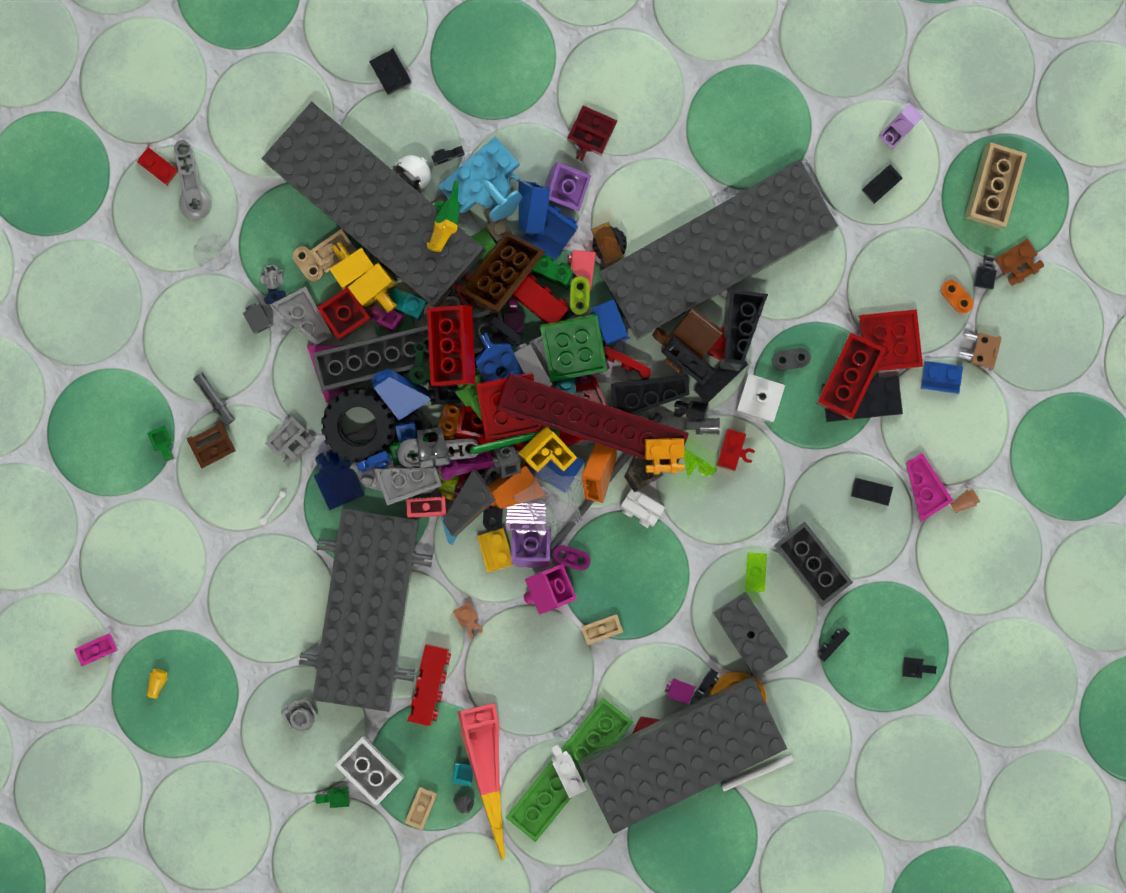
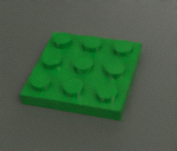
[540,314,608,382]

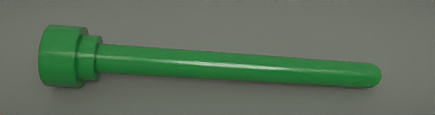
[470,426,559,454]

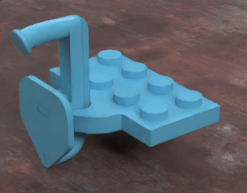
[438,137,522,222]

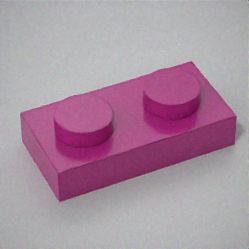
[74,633,118,666]

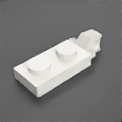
[551,744,587,798]

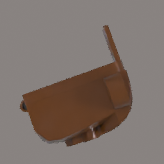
[652,308,722,373]

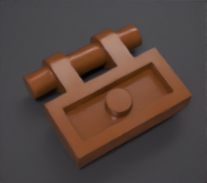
[994,239,1044,286]

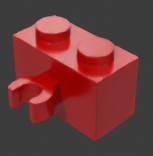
[716,429,755,472]

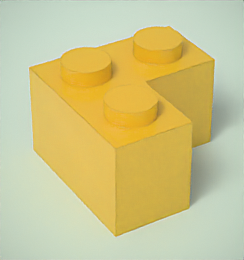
[518,426,577,472]

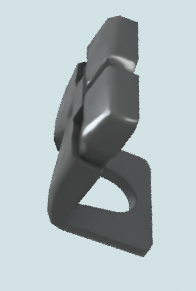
[417,427,450,469]

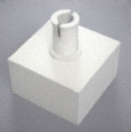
[736,374,785,423]

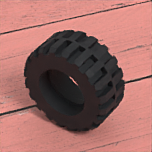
[321,388,397,463]

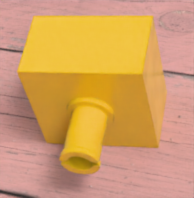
[330,242,373,290]
[348,263,398,313]

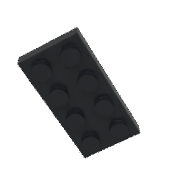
[822,376,903,422]

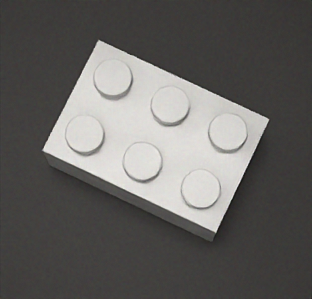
[335,736,405,806]

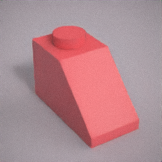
[567,250,596,293]

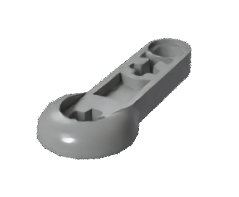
[174,140,211,220]
[397,438,479,468]

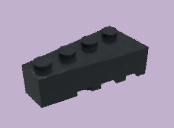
[611,374,690,415]

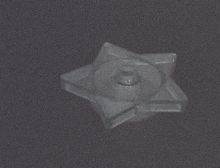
[513,465,582,535]

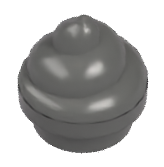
[453,794,474,814]

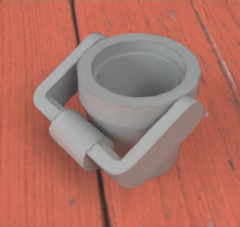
[281,697,317,731]

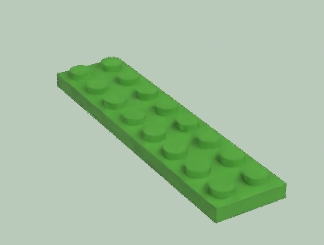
[506,697,633,842]

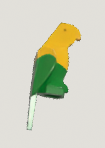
[427,180,460,252]

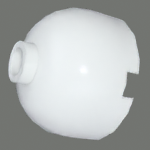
[393,155,431,193]

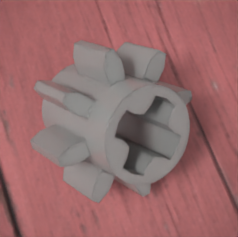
[260,265,284,289]

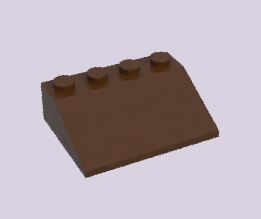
[460,232,545,312]

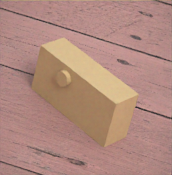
[964,142,1027,229]

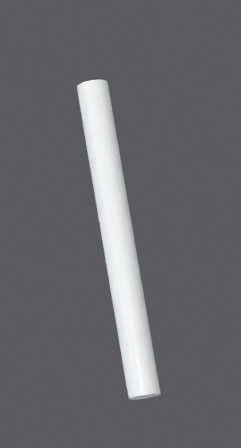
[721,755,795,792]

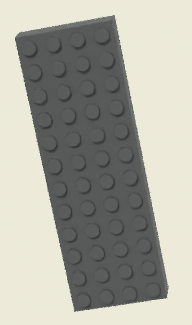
[261,101,486,307]
[599,160,838,340]

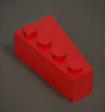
[407,644,451,726]

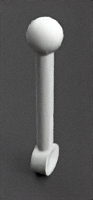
[260,491,286,525]

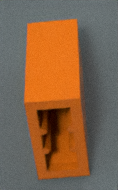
[581,443,617,503]
[488,463,546,509]

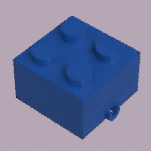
[590,299,630,346]

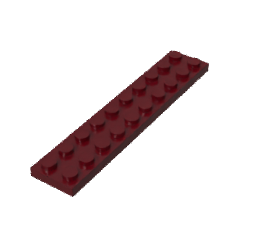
[496,372,689,465]

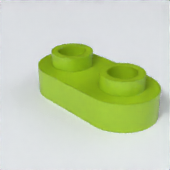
[570,276,590,315]

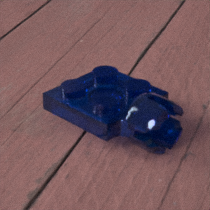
[314,449,365,511]

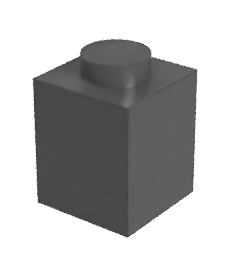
[243,303,272,335]

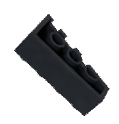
[720,289,768,371]

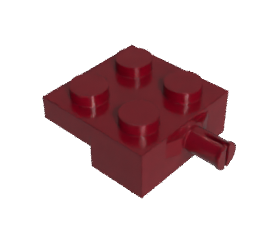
[567,105,617,162]

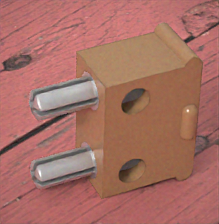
[959,333,1002,371]

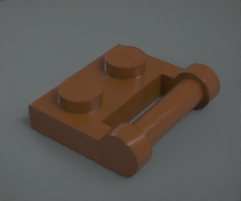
[186,421,236,469]

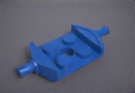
[475,332,524,382]

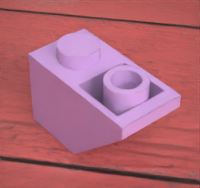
[879,104,923,149]

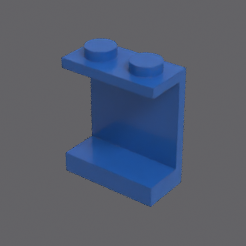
[522,204,578,262]

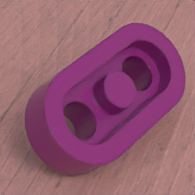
[553,545,590,570]

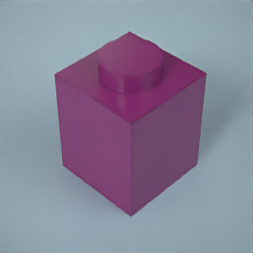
[665,678,696,705]

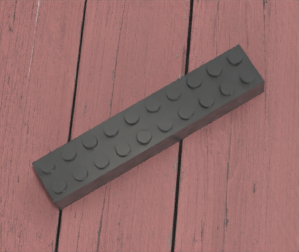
[312,311,507,393]

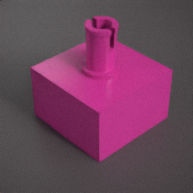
[524,564,577,615]

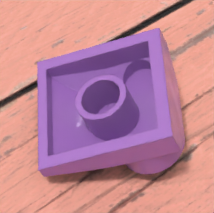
[545,162,591,211]
[511,527,551,568]

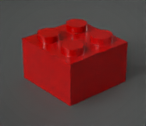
[317,286,372,342]

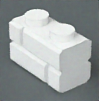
[621,487,665,528]

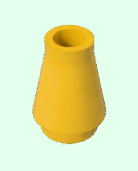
[146,669,168,699]

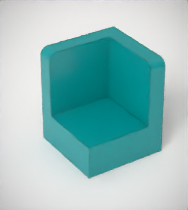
[452,762,474,786]

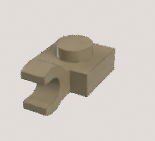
[483,208,512,243]

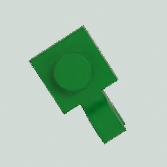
[147,425,174,461]
[315,787,349,808]

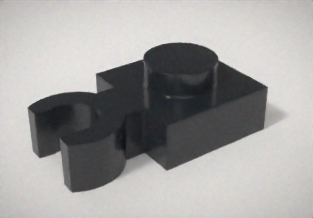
[431,146,465,166]
[693,668,719,700]

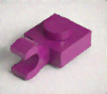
[504,300,524,333]
[369,305,404,333]

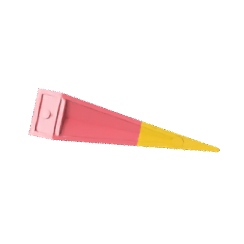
[457,703,505,859]

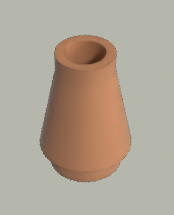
[950,488,980,513]

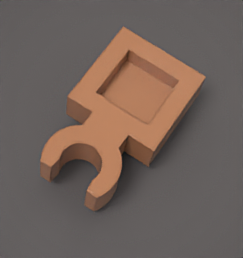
[453,602,483,638]

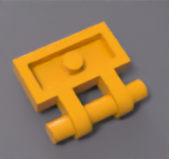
[645,438,685,474]

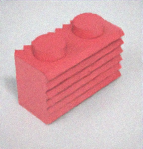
[406,496,447,518]

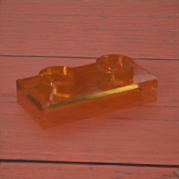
[591,222,624,265]

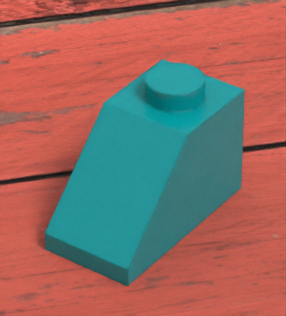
[389,287,428,321]

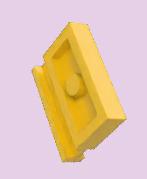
[477,528,513,573]

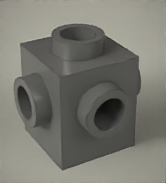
[492,445,522,478]

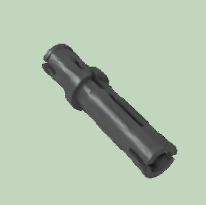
[193,372,235,426]

